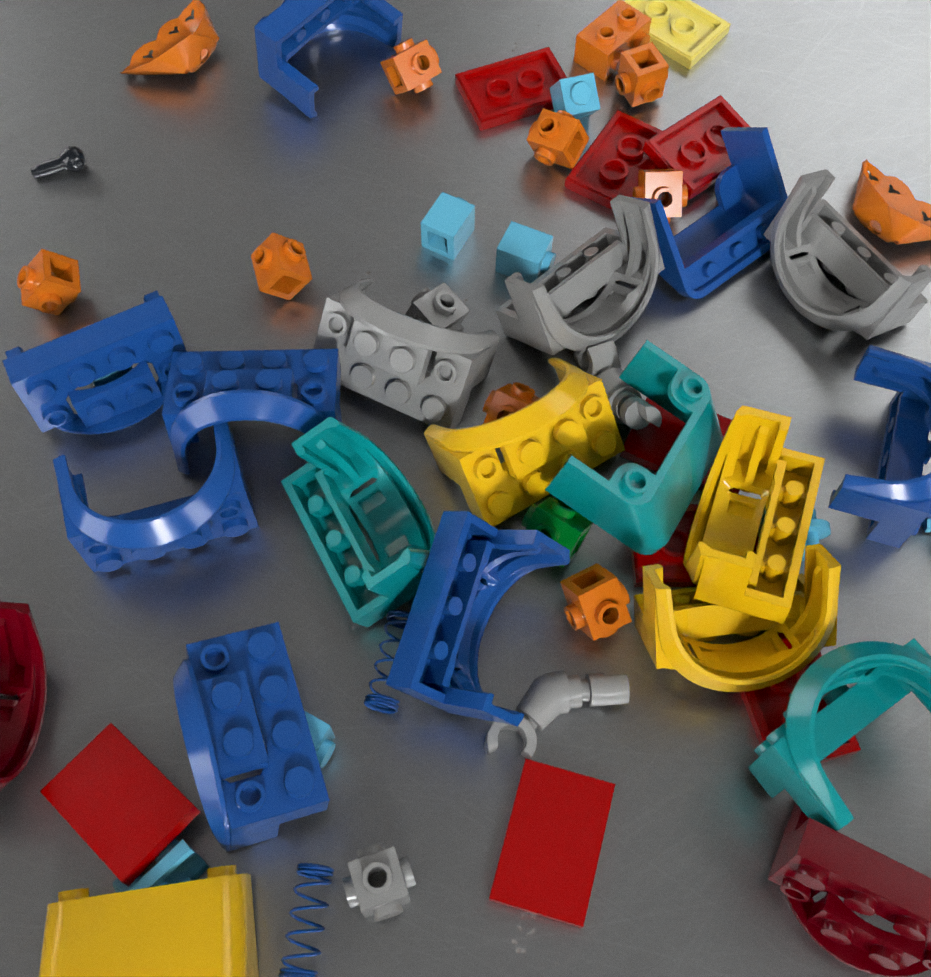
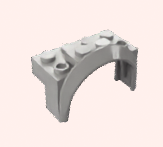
[763,169,931,340]
[495,194,665,356]
[313,278,500,429]

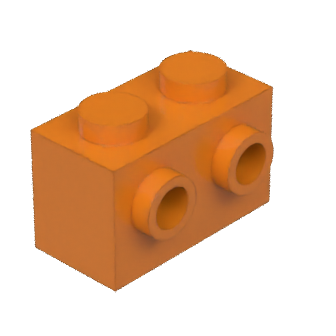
[573,0,652,81]

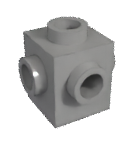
[405,282,470,332]
[342,843,416,921]

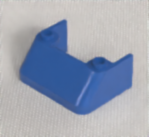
[631,127,788,299]

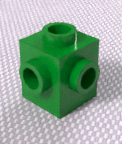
[521,496,593,568]

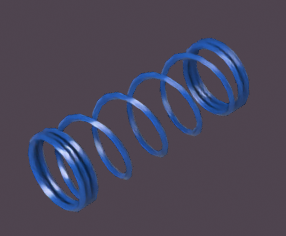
[364,610,410,714]
[278,863,335,977]

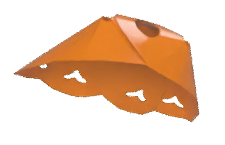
[120,0,219,75]
[853,159,931,245]

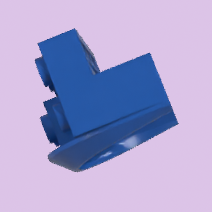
[254,0,403,118]
[2,290,187,435]
[828,345,931,548]
[162,349,342,474]
[53,422,259,572]
[385,511,570,727]
[173,622,330,852]

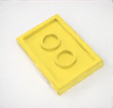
[624,0,731,70]

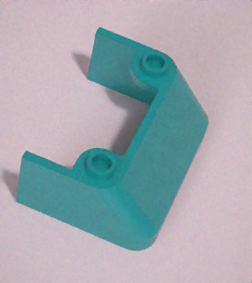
[545,340,723,555]

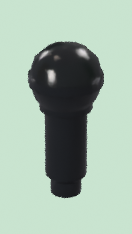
[31,146,86,179]

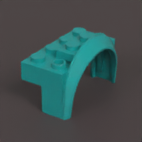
[281,416,436,628]
[748,638,931,831]

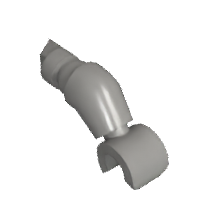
[574,340,662,430]
[484,671,630,759]

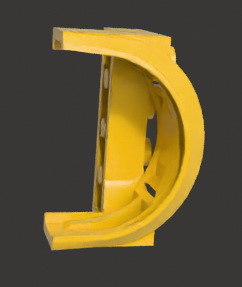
[424,358,625,527]
[683,405,825,624]
[633,544,841,692]

